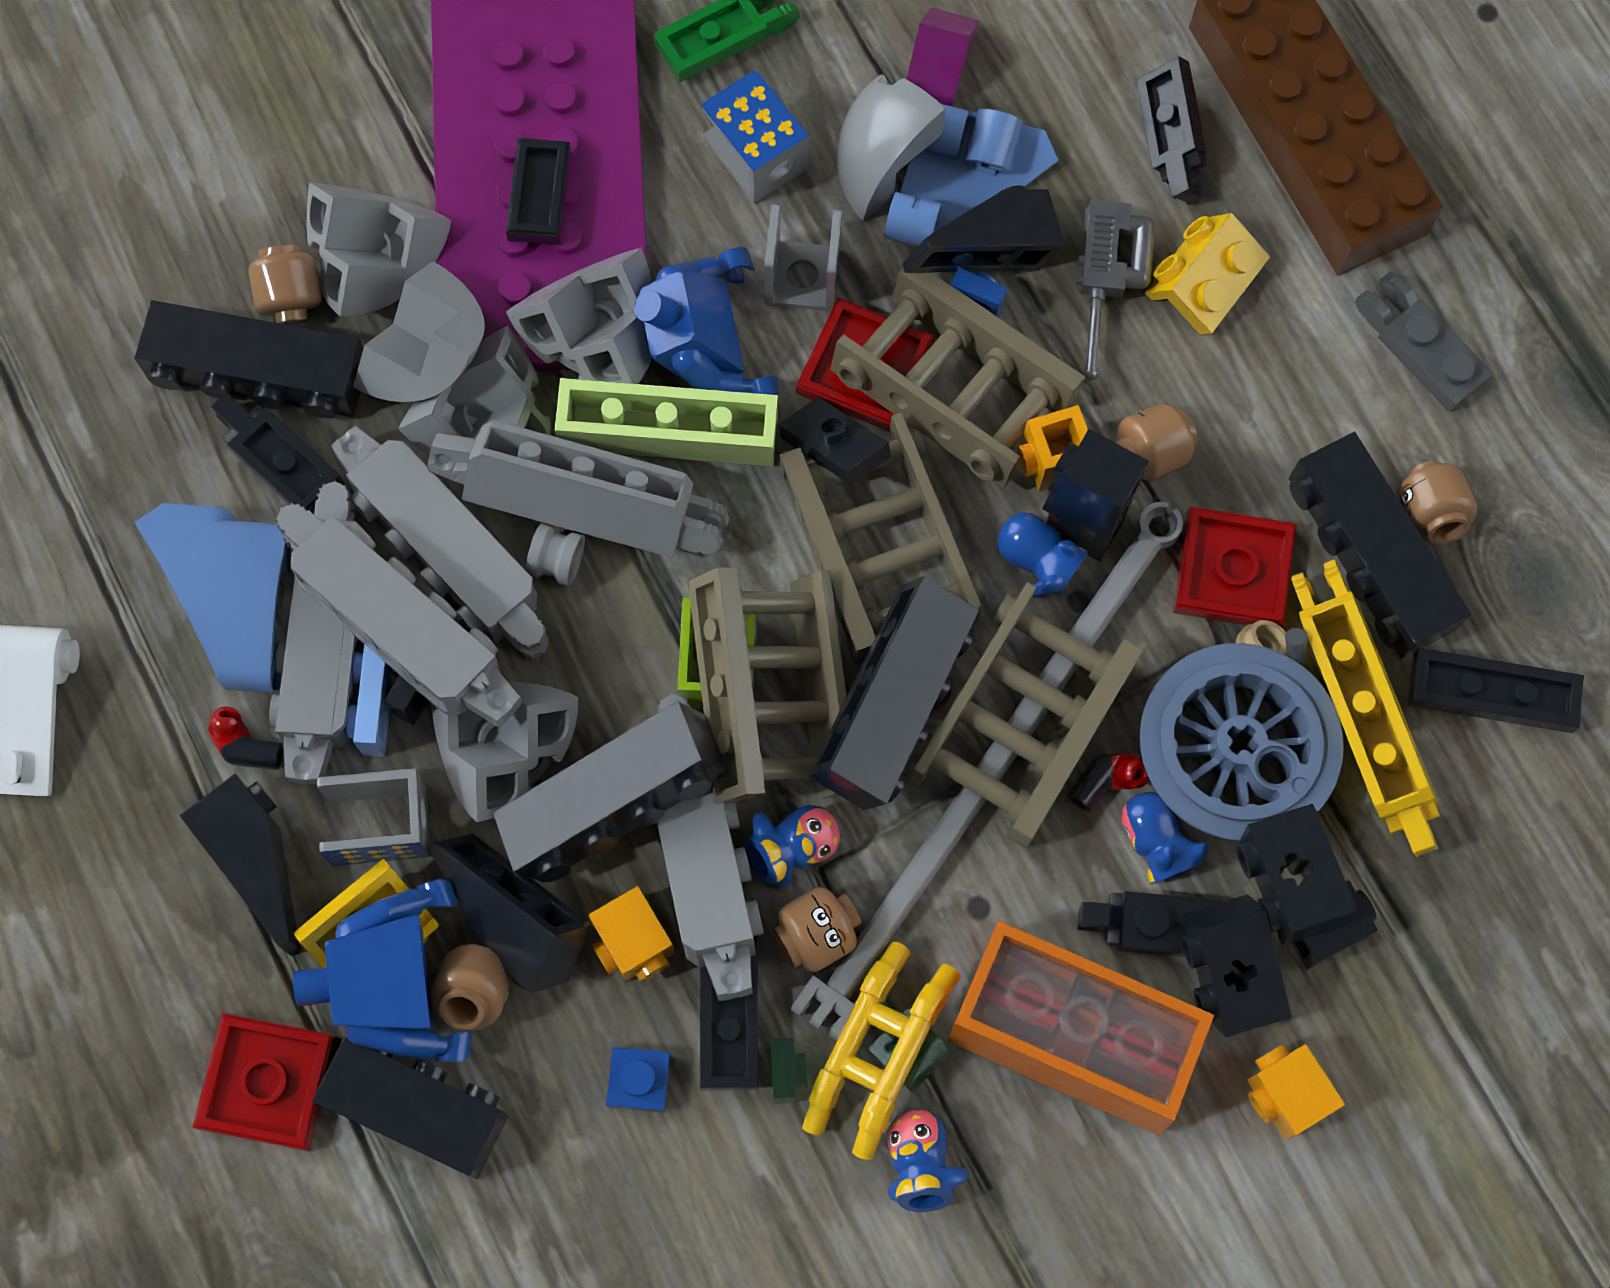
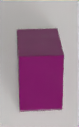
[906,7,979,107]

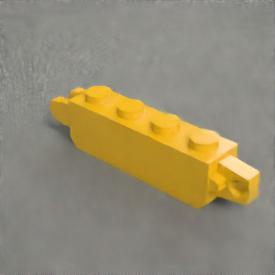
[1291,559,1440,857]

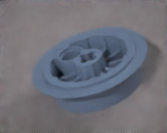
[1140,643,1344,841]

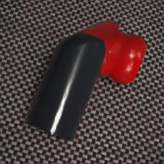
[208,706,283,770]
[1067,753,1149,812]

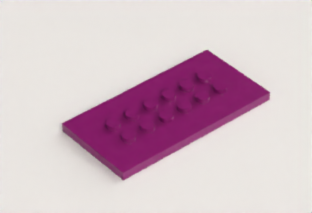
[431,0,652,372]

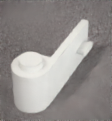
[0,625,80,796]

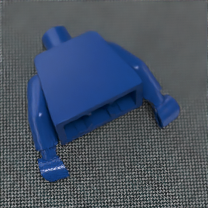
[634,247,780,395]
[293,879,472,1062]

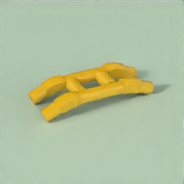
[802,942,961,1160]

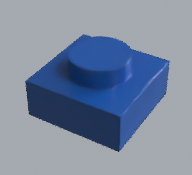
[950,267,1007,318]
[606,1047,671,1113]

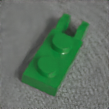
[654,0,800,83]

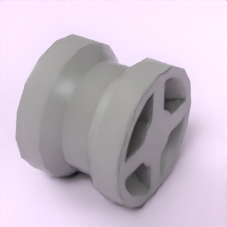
[526,523,585,587]

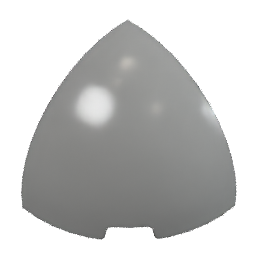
[837,74,945,222]
[307,182,452,316]
[506,247,653,384]
[353,261,485,402]
[398,326,551,454]
[431,681,579,822]

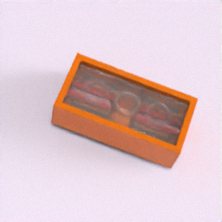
[946,920,1214,1136]

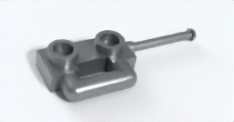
[1076,199,1155,381]

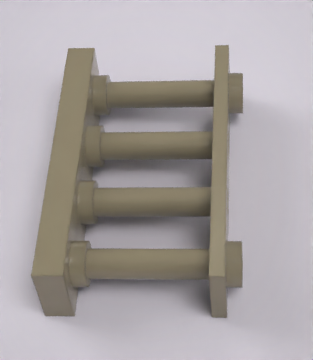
[830,268,1085,490]
[780,412,986,666]
[688,567,847,804]
[908,582,1143,849]

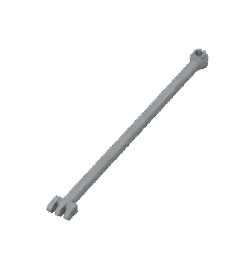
[790,502,1183,1042]

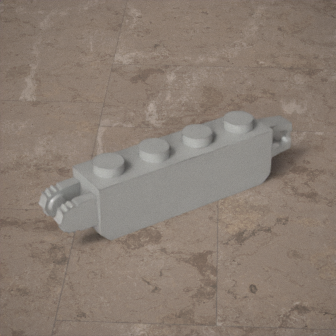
[428,420,730,558]
[331,426,550,660]
[269,480,375,785]
[275,502,522,728]
[657,693,764,1001]

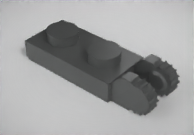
[1355,271,1494,412]

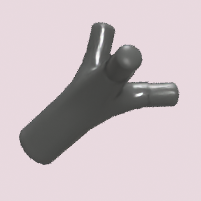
[1285,628,1329,694]

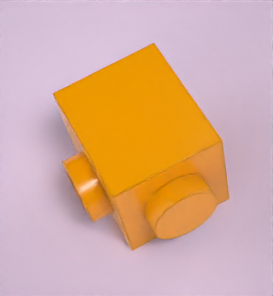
[1017,405,1088,492]
[588,886,675,983]
[1247,1043,1345,1140]

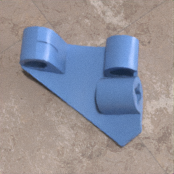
[884,104,1058,246]
[135,503,292,693]

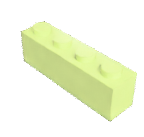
[555,378,778,467]

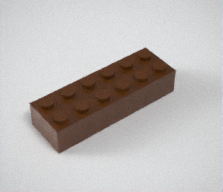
[1189,0,1443,276]

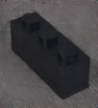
[1042,429,1149,562]
[312,1037,508,1180]

